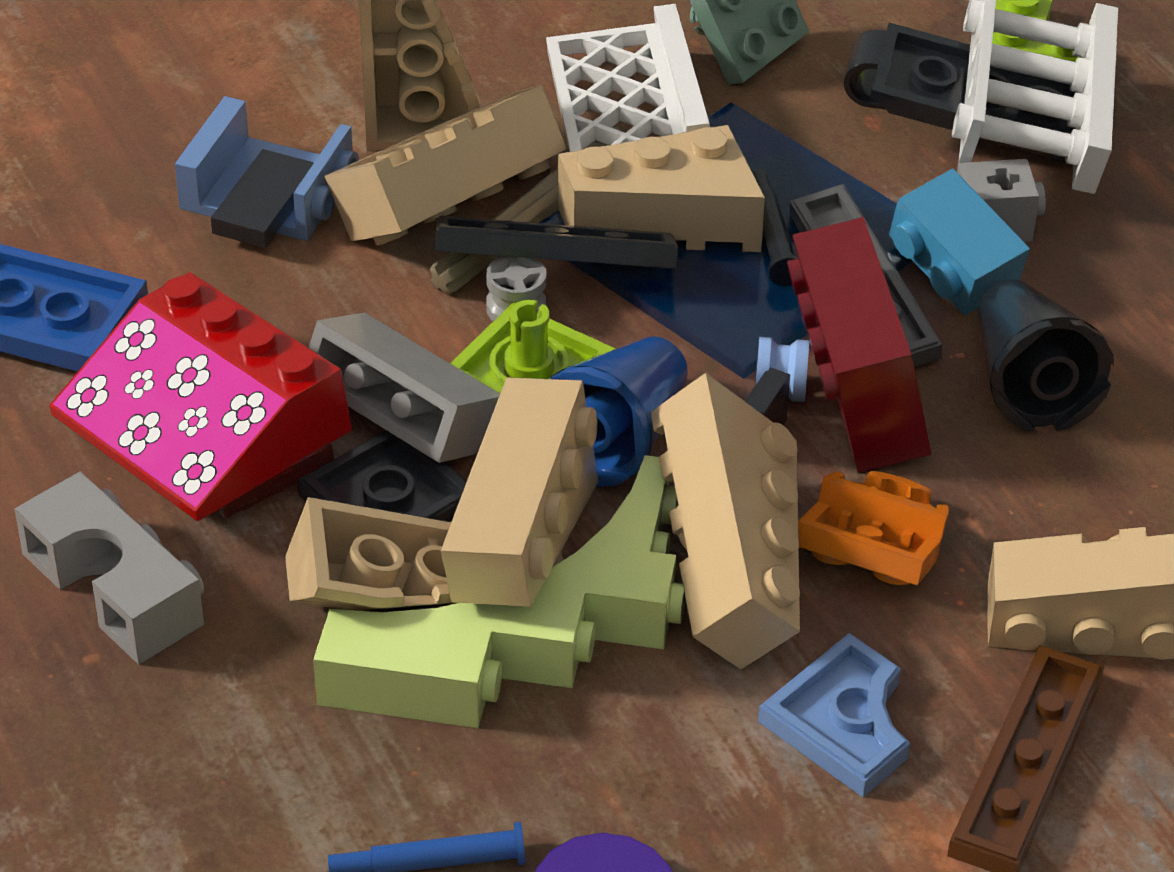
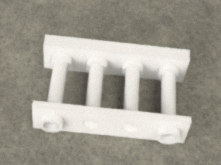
[952,0,1118,194]

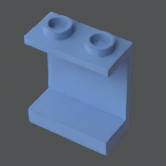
[175,96,359,241]

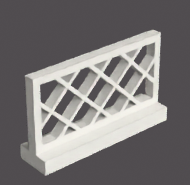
[546,4,710,152]

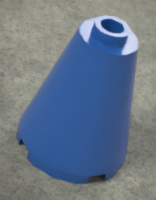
[550,336,688,487]

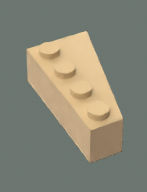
[324,85,567,246]
[441,378,599,607]

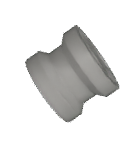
[487,256,546,321]

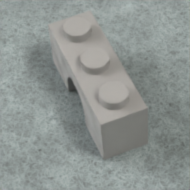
[14,471,204,665]

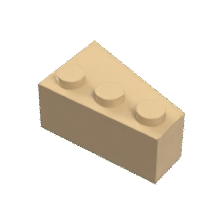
[558,125,765,252]

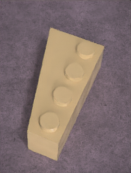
[651,373,800,670]
[987,527,1174,660]

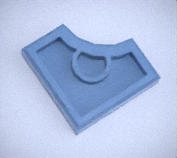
[758,633,910,797]

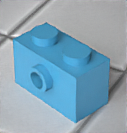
[889,168,1030,316]

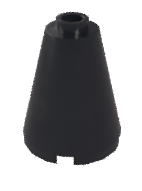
[978,280,1114,432]

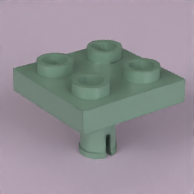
[689,0,810,85]

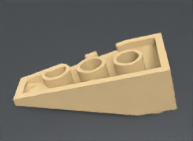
[359,0,479,151]
[285,497,563,611]

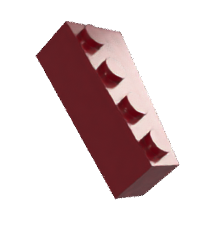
[787,217,932,473]

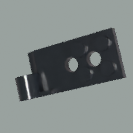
[844,23,1078,162]

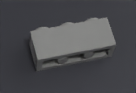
[309,312,500,463]

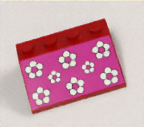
[49,272,352,522]

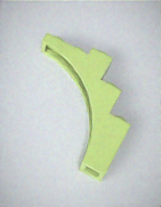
[313,455,686,728]

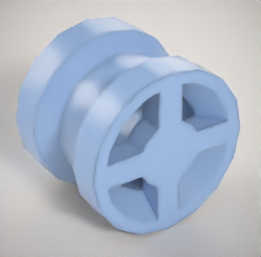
[756,337,809,402]

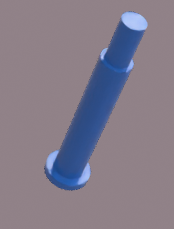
[328,822,526,872]

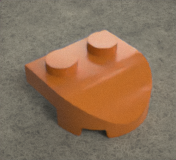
[798,471,949,585]

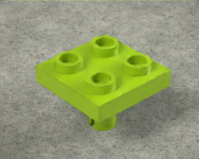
[450,300,616,393]

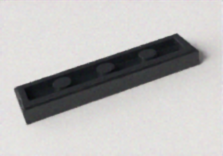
[434,216,678,269]

